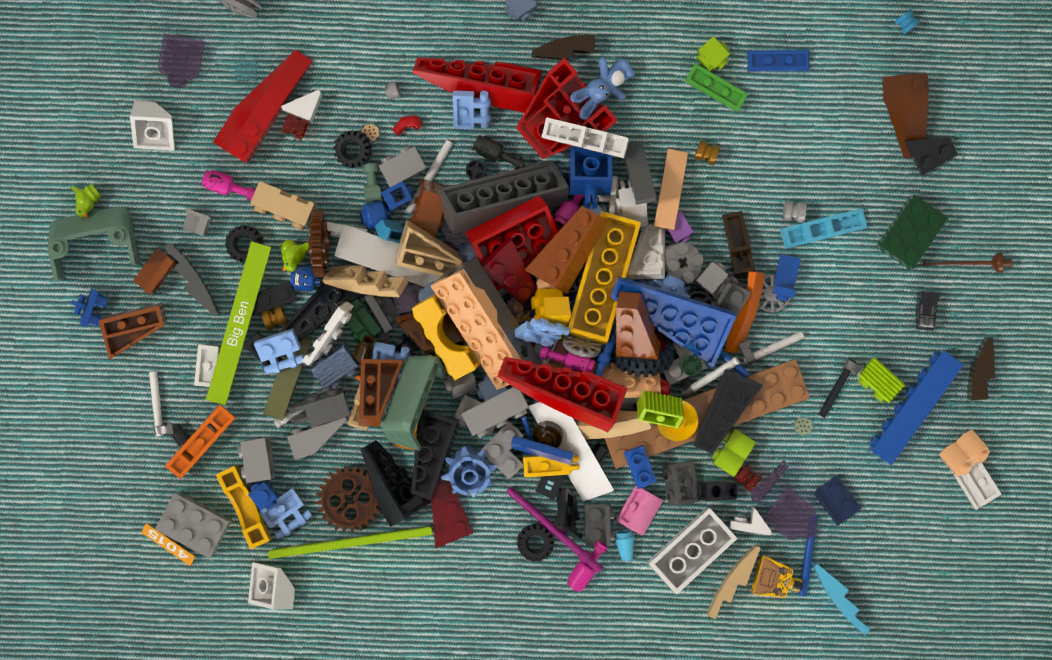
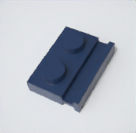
[812,475,861,526]

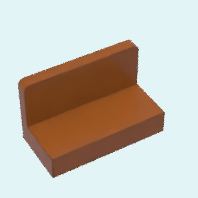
[134,249,177,295]

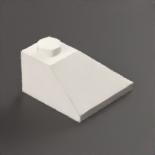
[130,101,175,151]
[248,562,295,610]

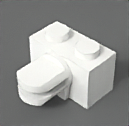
[615,179,648,227]

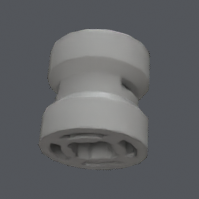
[783,200,807,223]

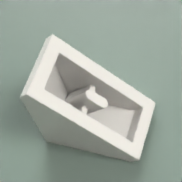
[281,90,322,123]

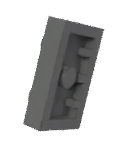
[710,279,752,319]
[365,295,401,333]
[663,461,700,505]
[584,503,615,546]

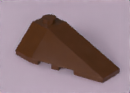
[883,74,928,159]

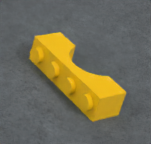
[412,294,480,380]
[216,465,272,550]

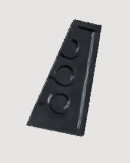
[280,283,363,342]
[693,369,763,454]

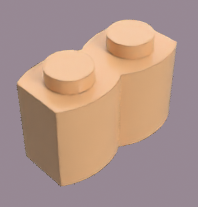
[939,430,990,477]

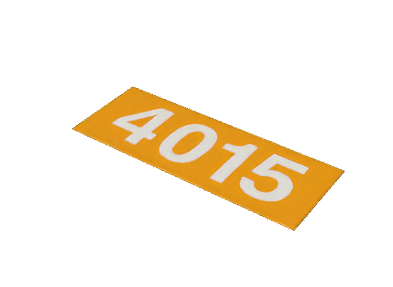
[142,523,195,566]

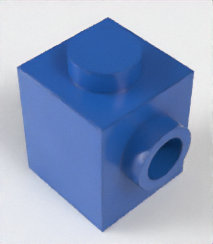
[248,480,280,511]

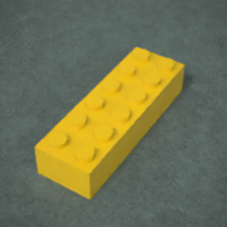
[568,211,641,344]

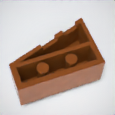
[410,179,444,239]
[98,302,167,360]

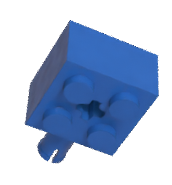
[569,147,613,209]

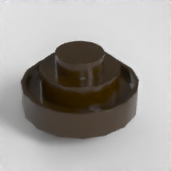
[532,421,563,448]

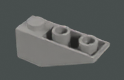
[287,417,348,460]

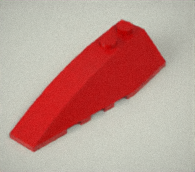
[213,50,313,164]
[413,57,541,113]
[497,357,627,432]

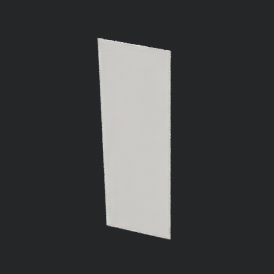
[334,225,441,287]
[529,402,614,501]

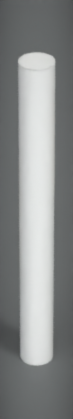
[406,140,453,214]

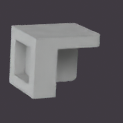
[183,208,212,237]

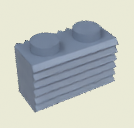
[311,343,359,389]

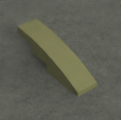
[263,338,312,421]

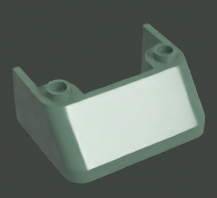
[47,207,141,282]
[380,355,446,451]

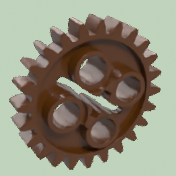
[308,210,330,277]
[316,466,380,533]

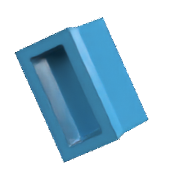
[375,219,403,243]

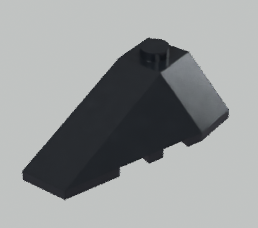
[361,440,431,527]

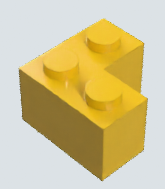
[531,288,571,335]

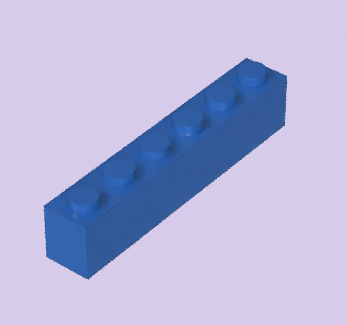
[868,350,964,465]

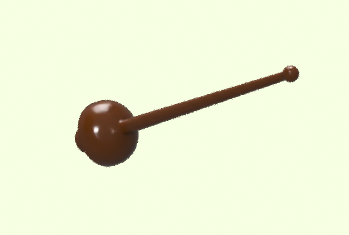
[922,253,1012,273]

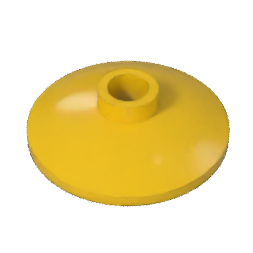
[657,400,698,441]

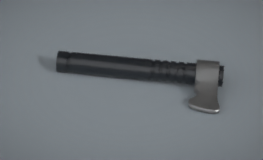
[818,358,864,418]

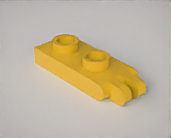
[523,455,580,477]

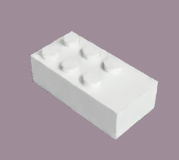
[647,507,737,594]

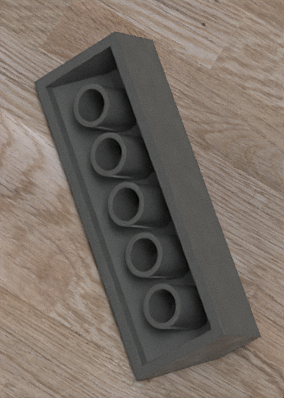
[438,160,569,235]

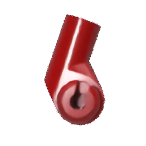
[392,115,422,136]

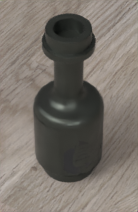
[472,135,526,169]

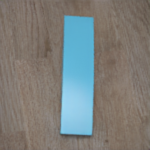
[780,208,868,249]
[812,562,870,635]

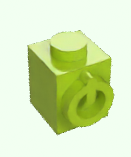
[696,36,730,71]

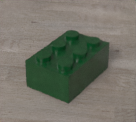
[876,195,948,270]

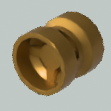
[694,140,720,166]
[261,305,287,331]

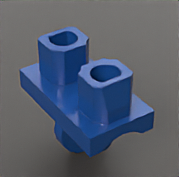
[71,288,108,327]

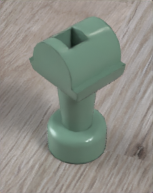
[362,163,382,203]

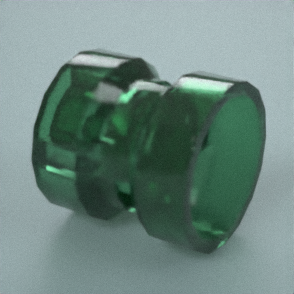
[680,355,702,376]

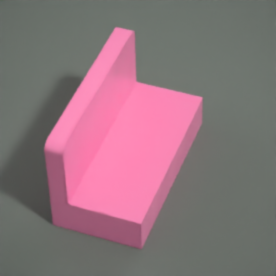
[616,486,663,535]

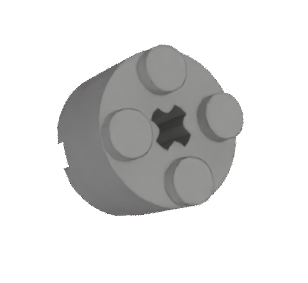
[665,242,703,284]

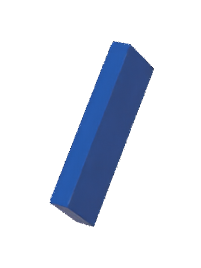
[747,50,809,72]
[511,436,574,466]

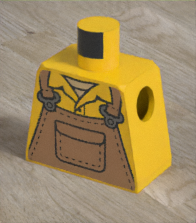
[751,554,802,598]

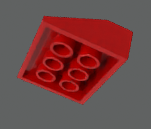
[465,195,558,290]

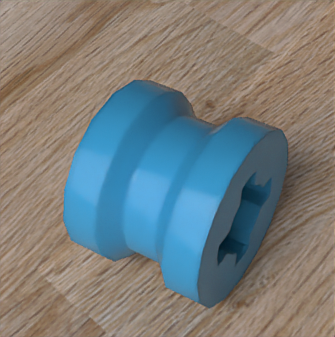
[894,9,920,34]

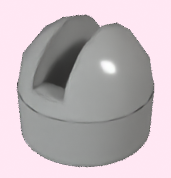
[385,81,401,99]

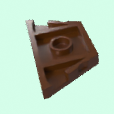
[396,313,465,353]

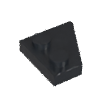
[904,136,958,175]
[555,488,582,540]

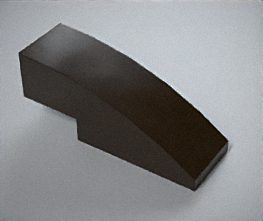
[532,35,595,61]
[722,211,755,279]
[967,337,995,400]

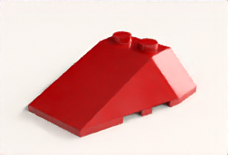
[516,57,618,159]

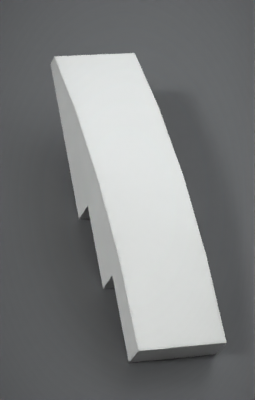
[541,117,630,159]

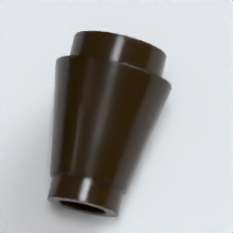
[353,335,375,365]

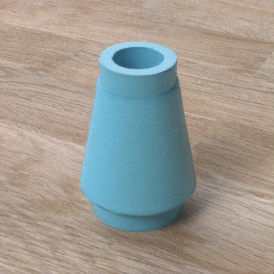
[615,529,635,561]

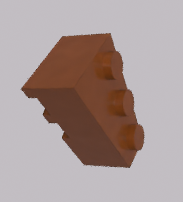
[616,292,661,360]
[359,359,403,427]

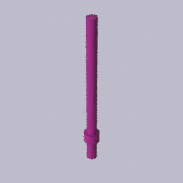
[506,486,604,574]

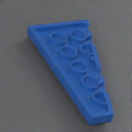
[611,276,736,368]

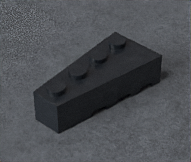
[411,410,460,502]

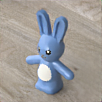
[570,57,634,120]

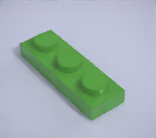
[684,63,748,112]

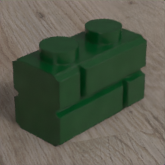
[343,297,383,343]

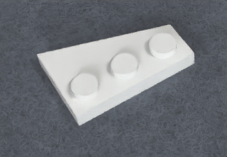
[626,224,665,280]
[302,302,354,366]

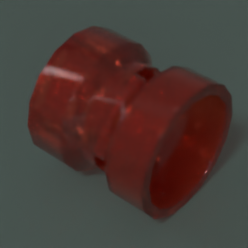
[282,114,309,140]
[733,463,762,492]

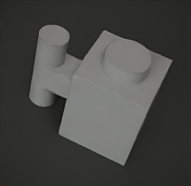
[443,367,476,398]

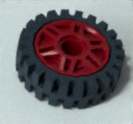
[613,326,674,377]

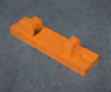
[165,404,235,479]

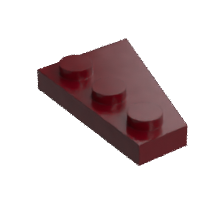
[481,237,537,304]
[432,479,473,549]

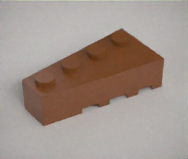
[525,206,608,294]

